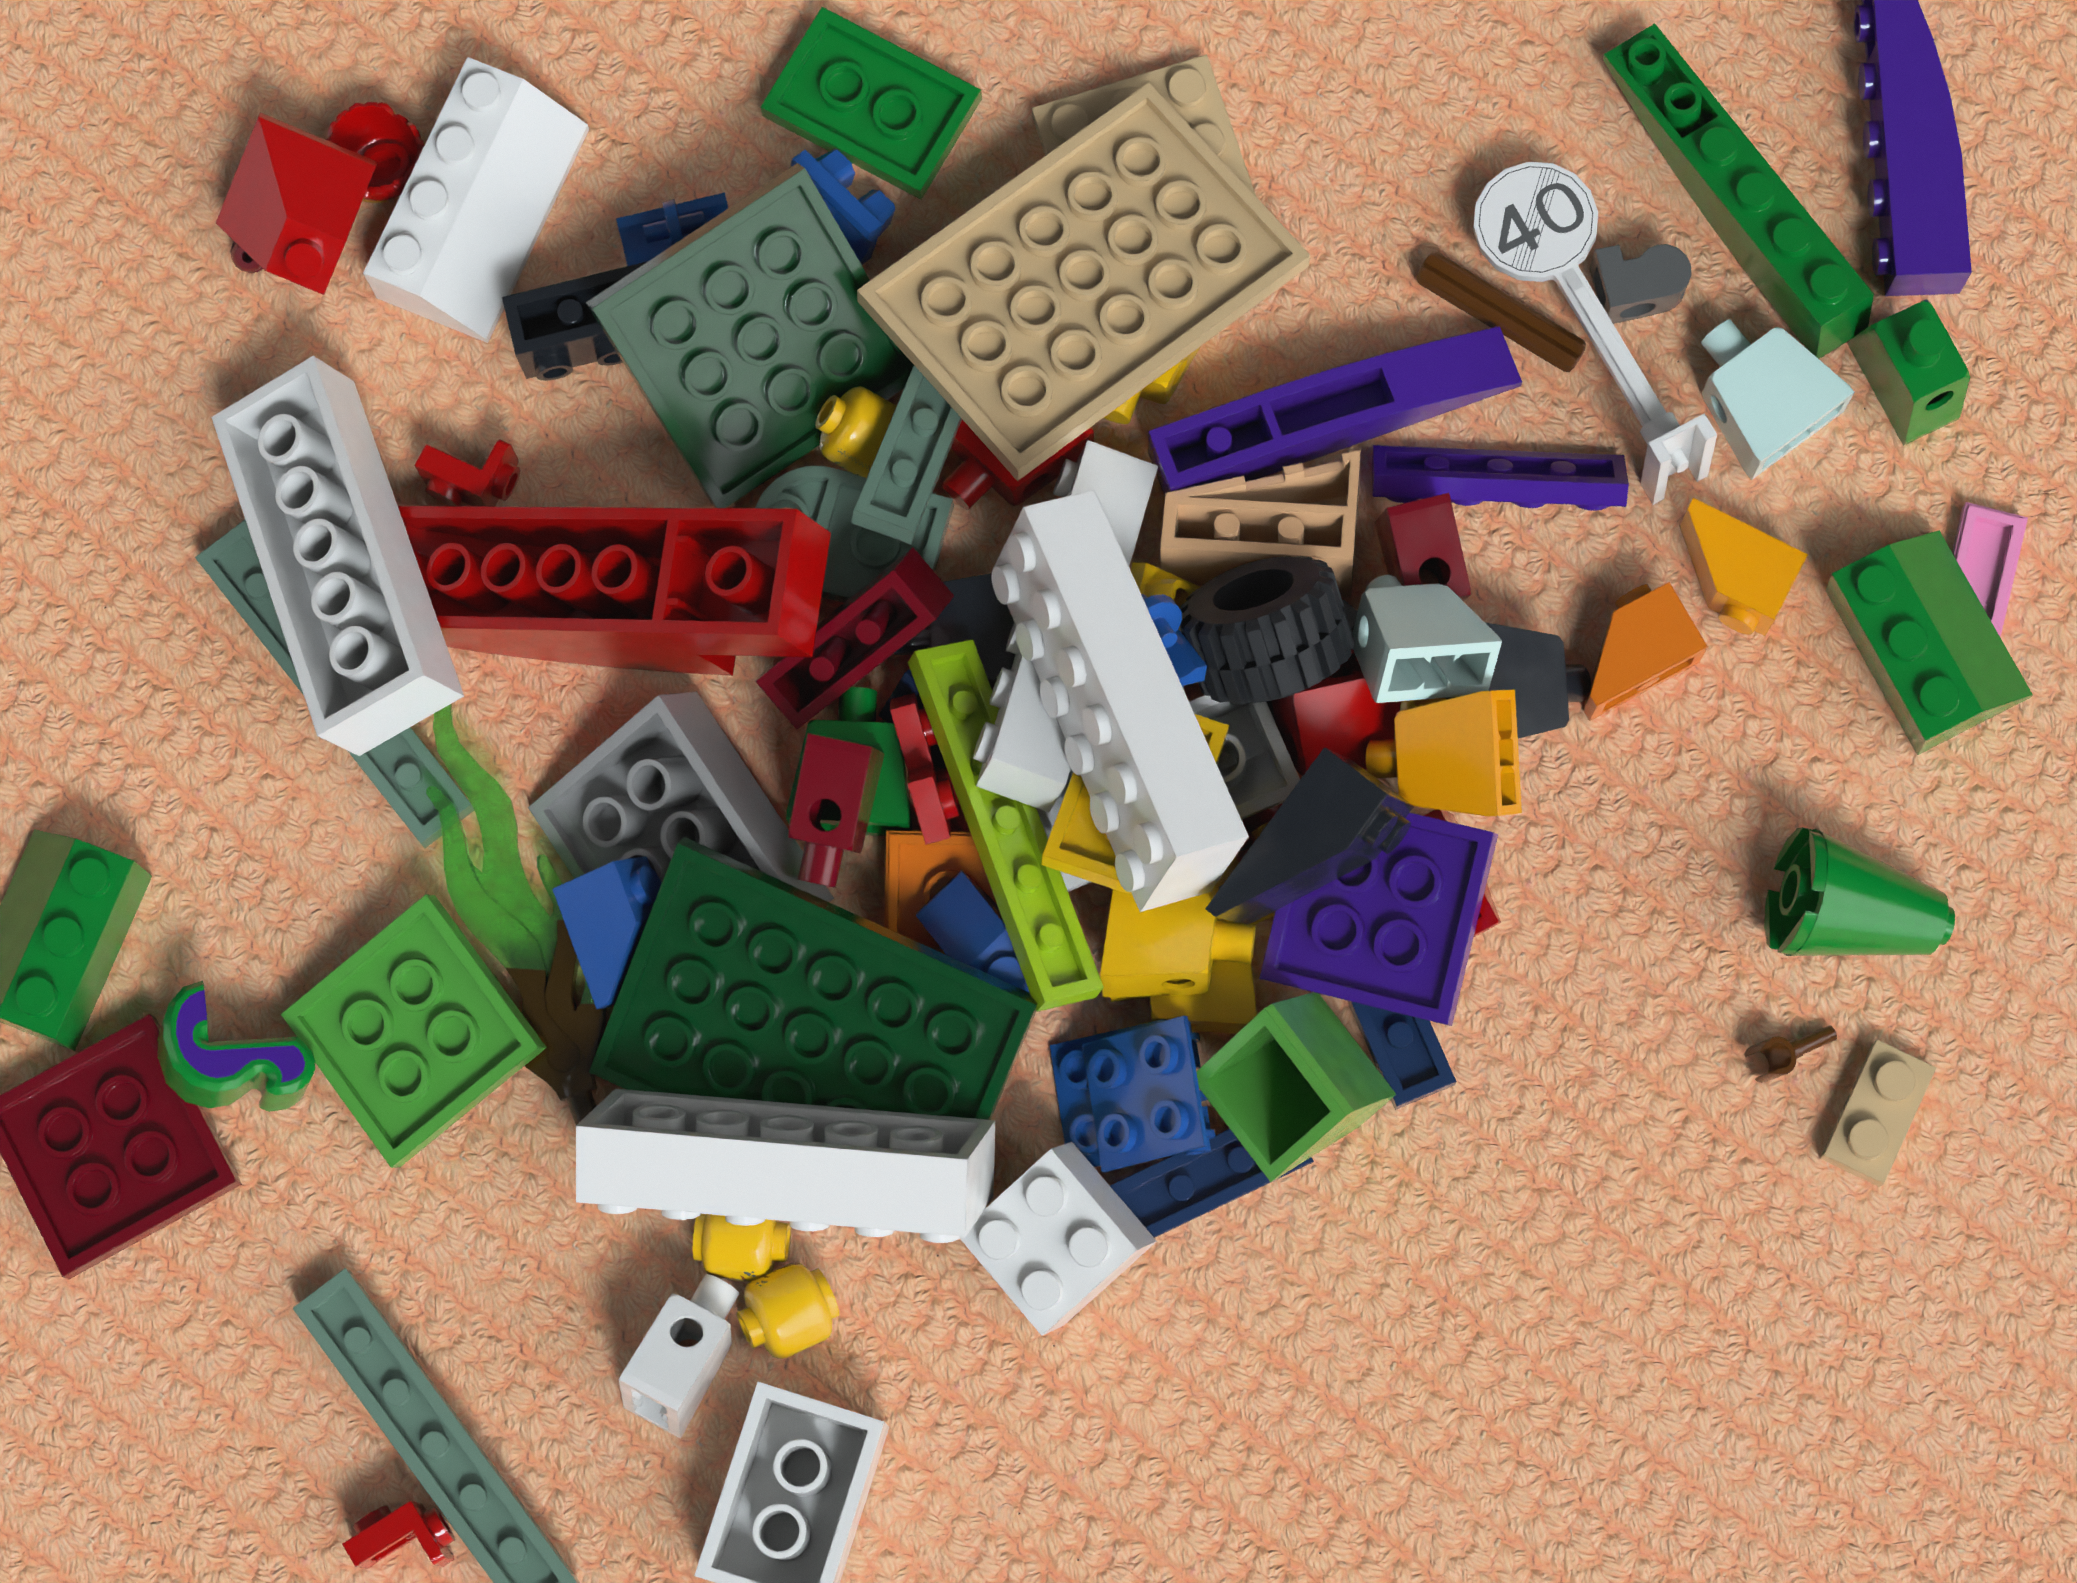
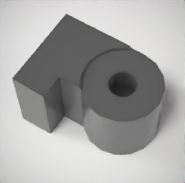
[1589,244,1692,324]

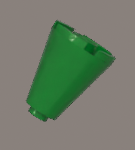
[1764,827,1955,956]

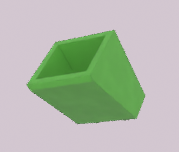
[1196,992,1396,1182]

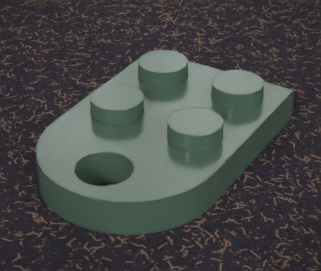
[755,466,954,603]

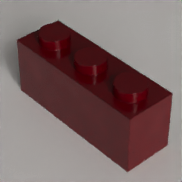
[755,547,954,730]

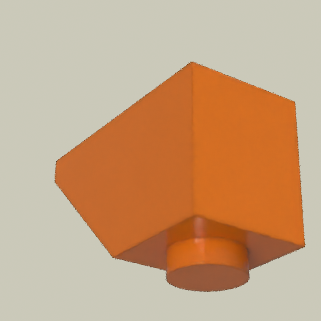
[1583,582,1708,721]

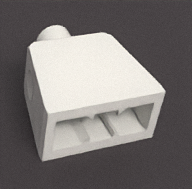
[618,1274,739,1439]

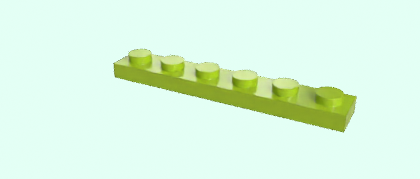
[908,640,1104,1012]

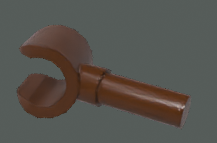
[1744,1026,1837,1083]

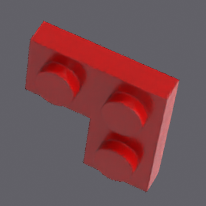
[890,693,960,845]

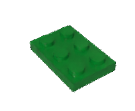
[760,7,982,200]

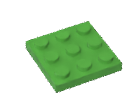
[281,894,547,1168]

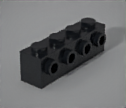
[502,261,648,381]

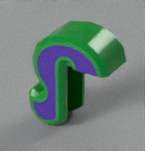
[157,980,316,1112]

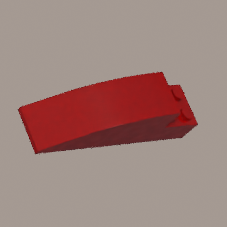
[398,506,831,676]

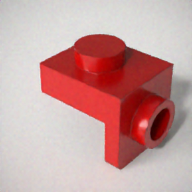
[414,439,521,506]
[342,1501,455,1569]

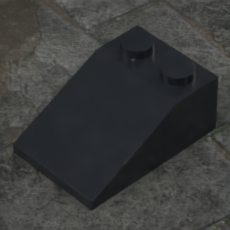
[1205,747,1414,924]

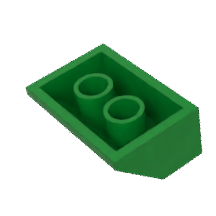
[1826,530,2033,755]
[0,829,152,1051]

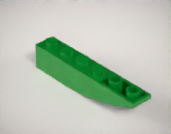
[1603,23,1874,359]

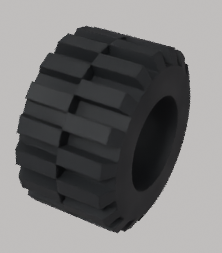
[1180,556,1355,704]

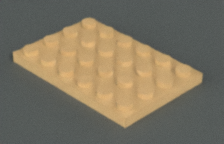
[857,82,1311,481]

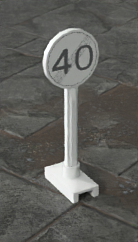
[1473,162,1717,505]

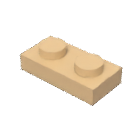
[1820,1039,1937,1187]

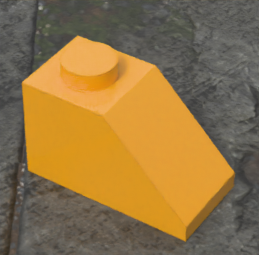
[1680,498,1808,636]

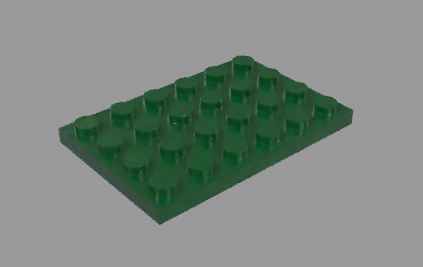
[589,837,1038,1120]

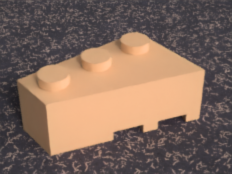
[1160,450,1361,598]

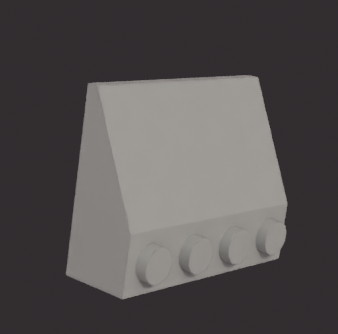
[528,692,834,902]

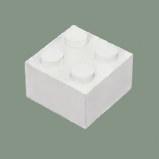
[960,1142,1157,1336]

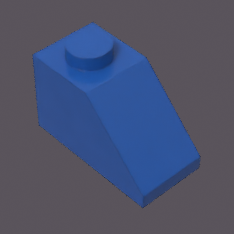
[552,856,662,1009]
[916,869,1030,993]

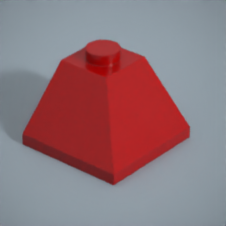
[216,112,377,295]

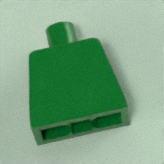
[1848,299,1970,446]
[786,687,912,836]

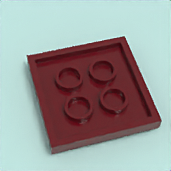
[0,1014,242,1280]

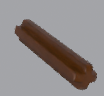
[1416,252,1586,372]

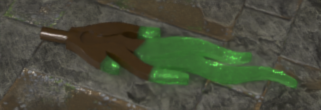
[426,703,606,1125]

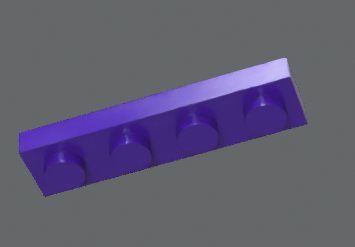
[1372,445,1629,511]

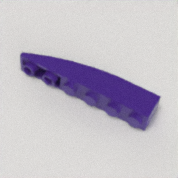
[1854,0,1972,297]
[1148,326,1522,496]

